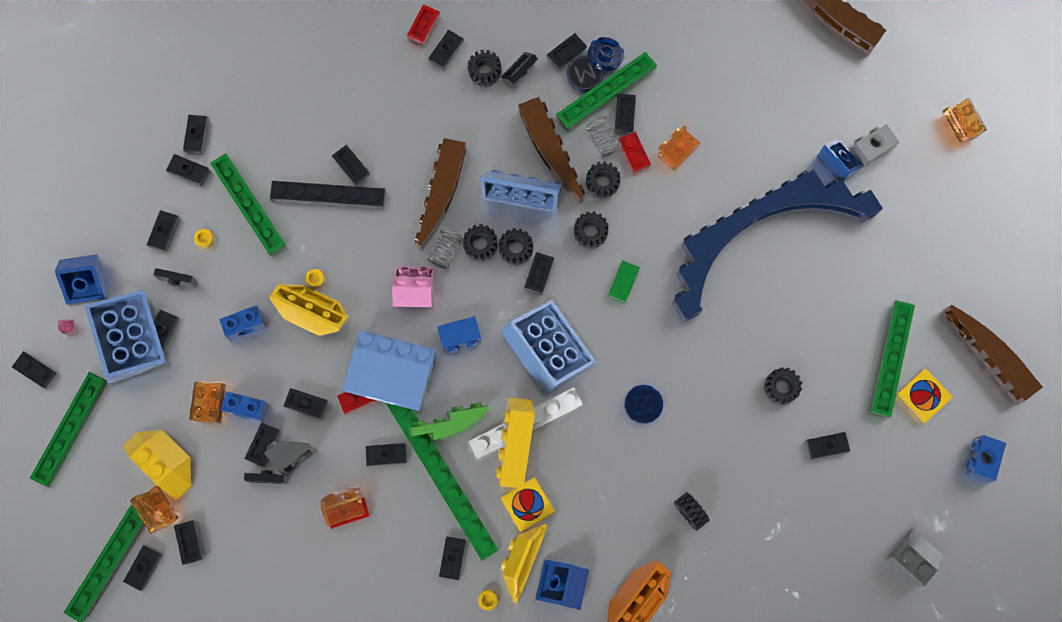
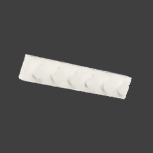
[468,388,583,460]

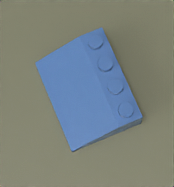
[480,170,561,212]
[84,290,166,384]
[501,300,596,396]
[343,330,436,411]

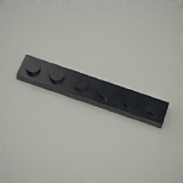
[270,180,386,209]

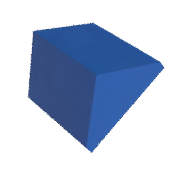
[817,139,864,182]

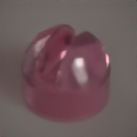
[57,320,74,334]

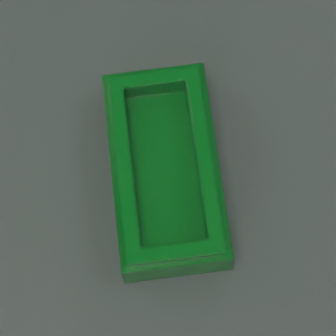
[608,260,640,303]

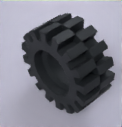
[468,50,502,87]
[586,161,621,198]
[574,211,609,248]
[463,224,498,261]
[499,228,533,265]
[764,367,802,405]
[674,492,710,531]

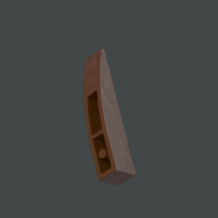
[804,0,886,54]
[518,97,585,203]
[415,138,467,251]
[943,305,1043,404]

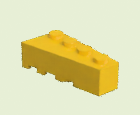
[495,397,535,488]

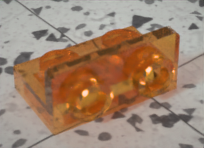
[658,125,700,172]
[130,486,178,534]

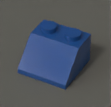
[55,254,105,304]
[535,559,589,610]

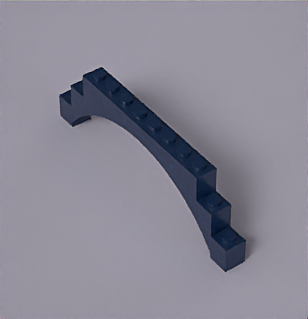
[672,169,883,323]

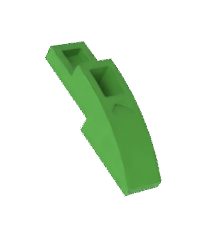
[409,402,489,440]

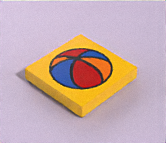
[896,368,953,424]
[501,477,555,533]

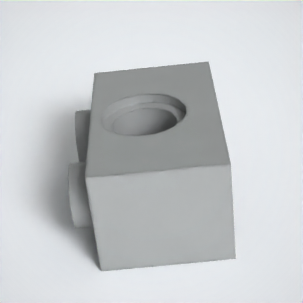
[851,124,900,167]

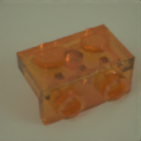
[943,98,987,143]
[189,381,226,423]
[321,487,365,526]

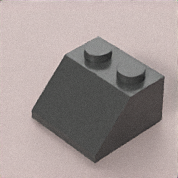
[264,440,317,476]
[887,528,944,586]

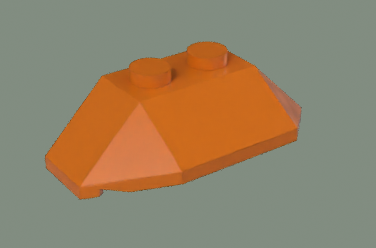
[607,560,671,622]

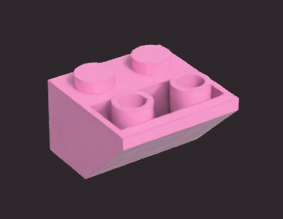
[392,266,434,307]

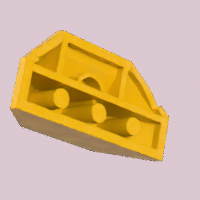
[269,283,348,336]
[122,430,192,501]
[500,524,548,603]

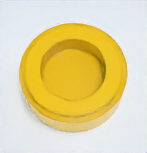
[194,229,214,249]
[305,269,325,289]
[478,590,498,611]

